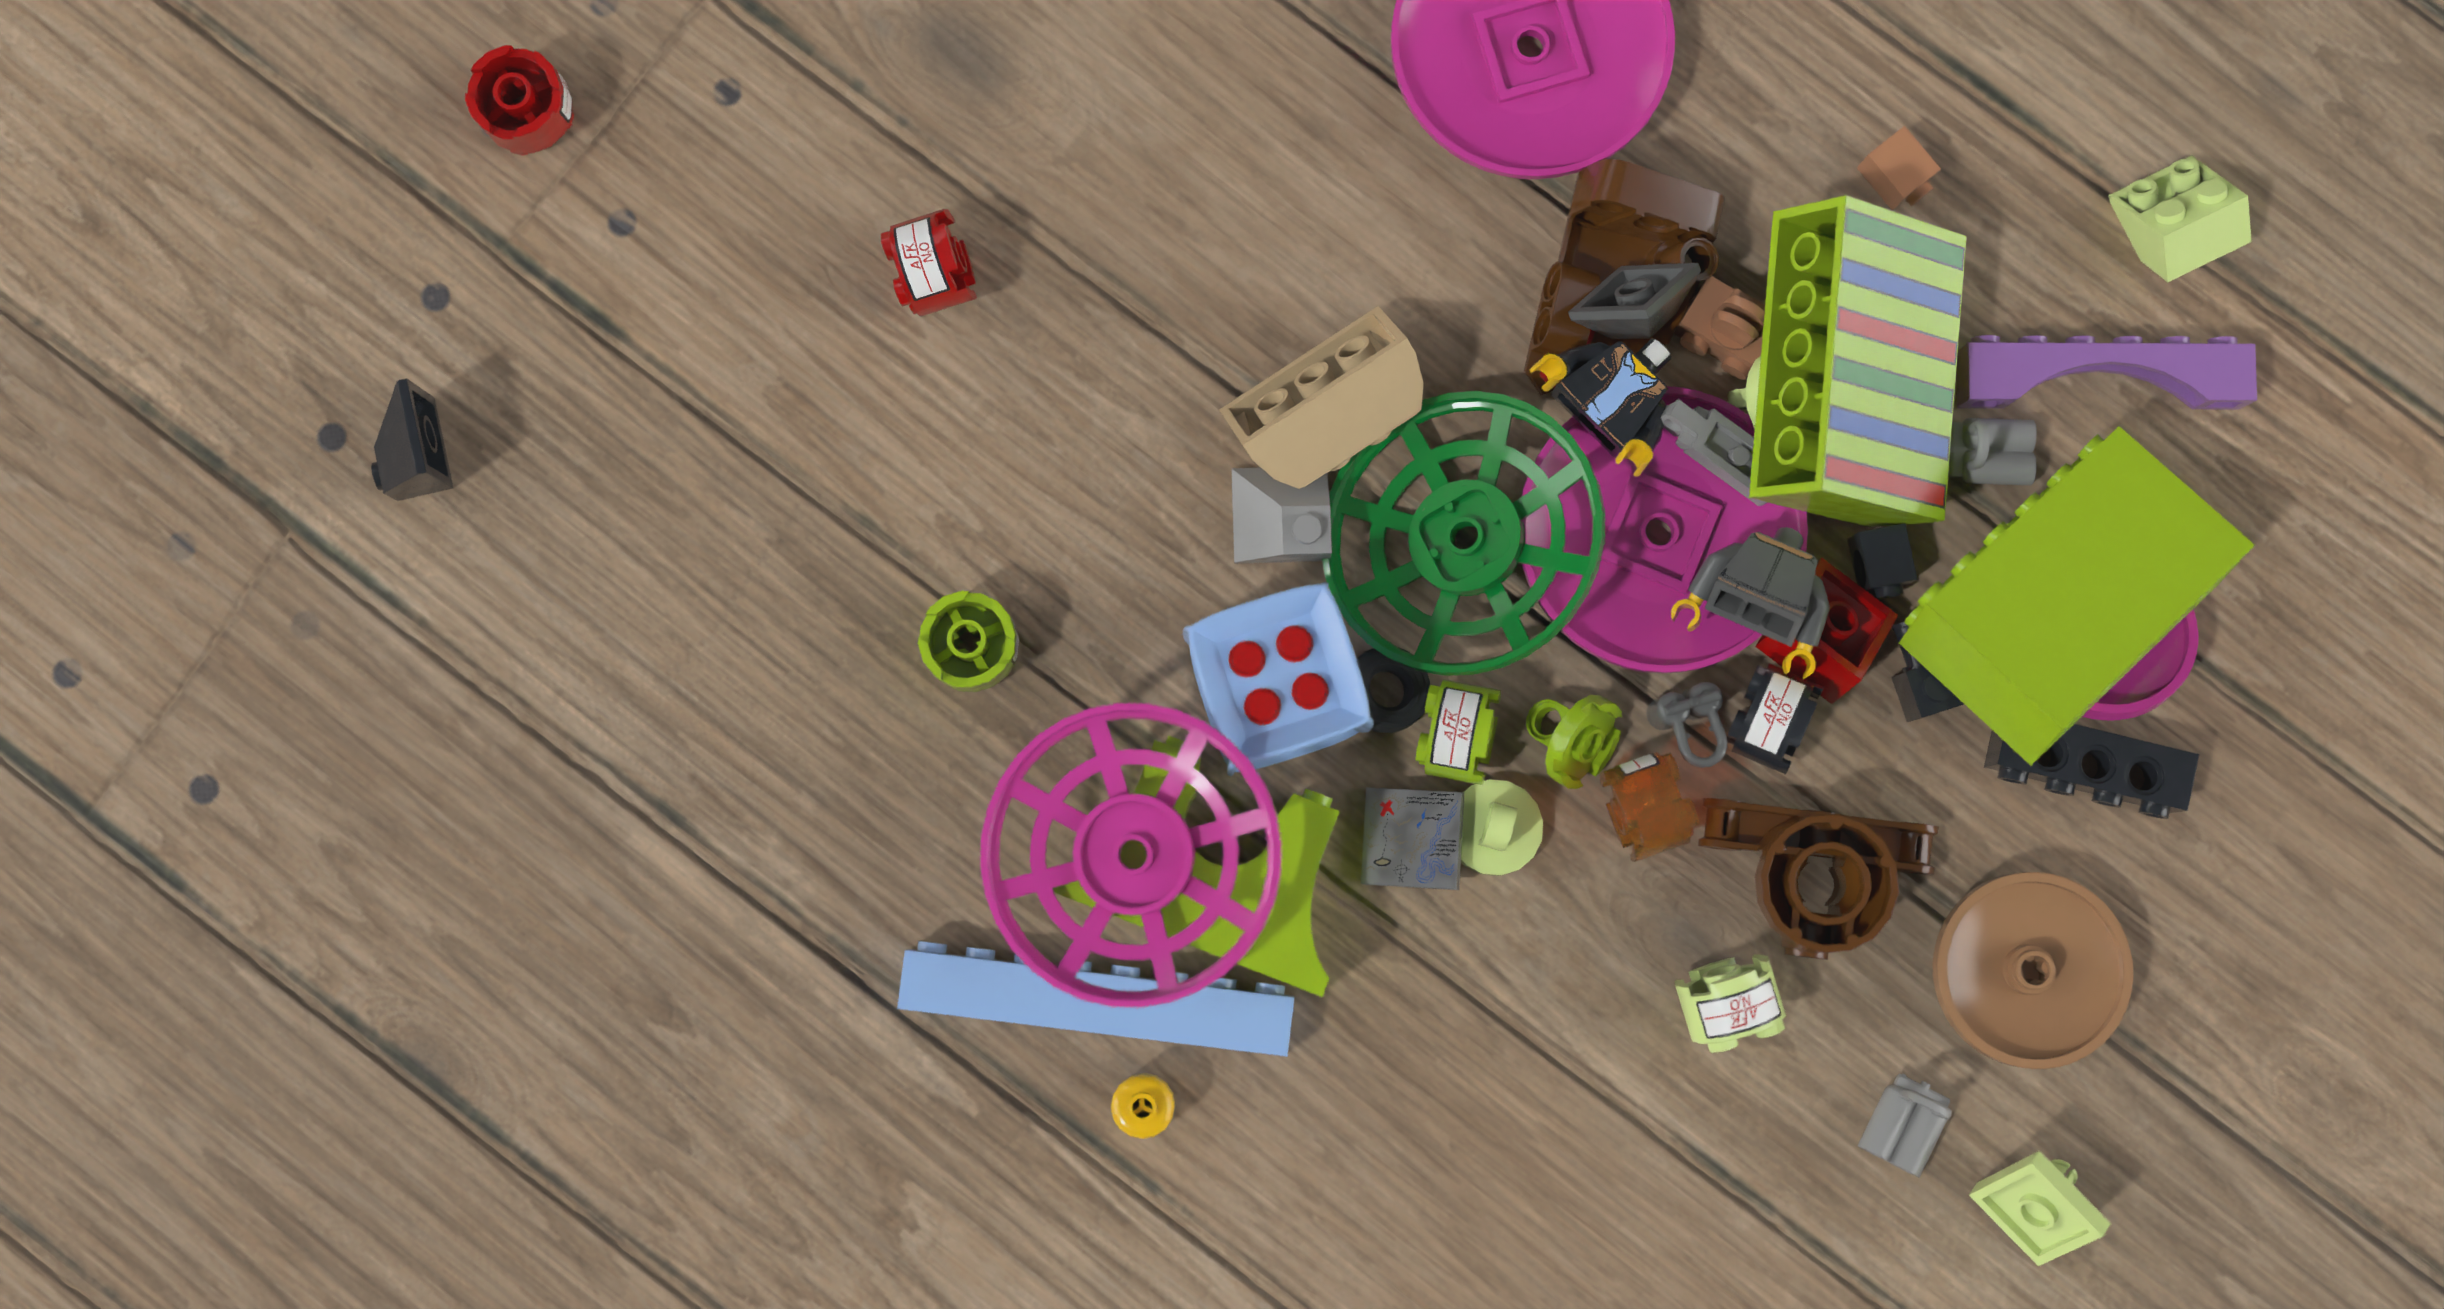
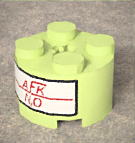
[1675,954,1786,1053]

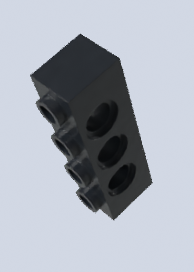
[1984,724,2200,819]

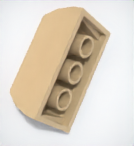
[1219,306,1424,489]

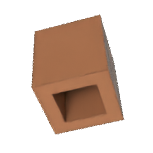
[1857,126,1941,211]

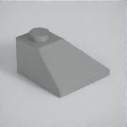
[1232,468,1332,564]

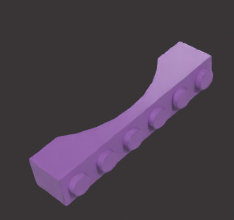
[1956,335,2257,409]

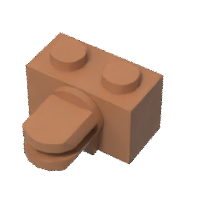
[1674,276,1765,380]

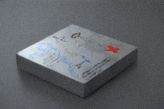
[1361,788,1464,890]

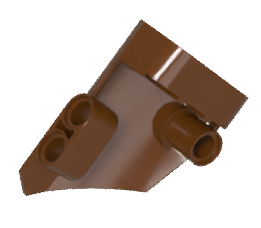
[1524,159,1725,395]

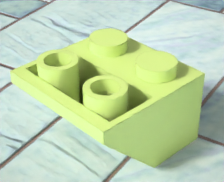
[2109,155,2252,282]

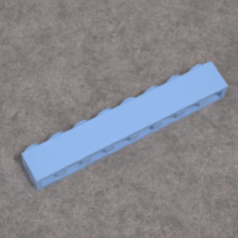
[897,941,1294,1057]

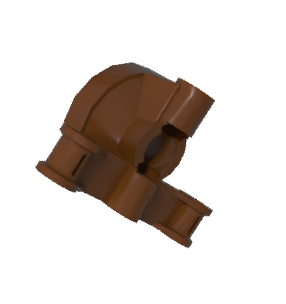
[1698,798,1939,960]

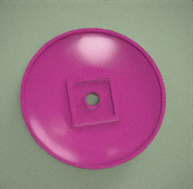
[1391,0,1675,179]
[1521,386,1808,674]

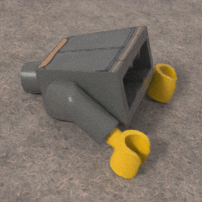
[1671,527,1830,679]

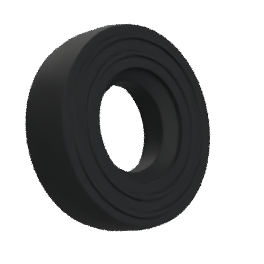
[1356,647,1430,733]

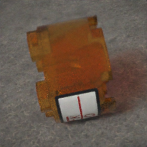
[1600,752,1699,862]

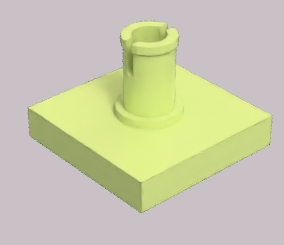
[1969,1151,2111,1266]

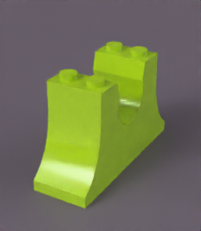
[1053,736,1340,997]

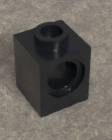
[1847,523,1918,599]

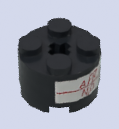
[1727,663,1824,774]

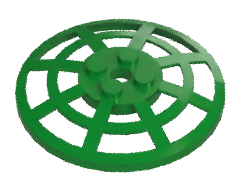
[1322,391,1605,676]

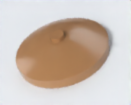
[1933,872,2133,1069]

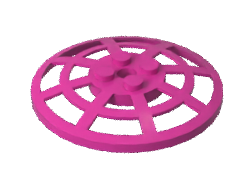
[980,703,1282,1008]

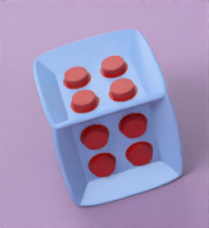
[1183,582,1374,776]

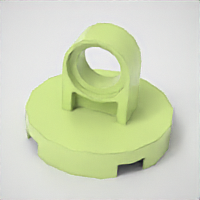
[1461,779,1543,876]

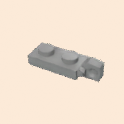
[1661,399,1768,506]

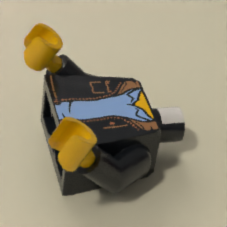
[1529,338,1672,477]

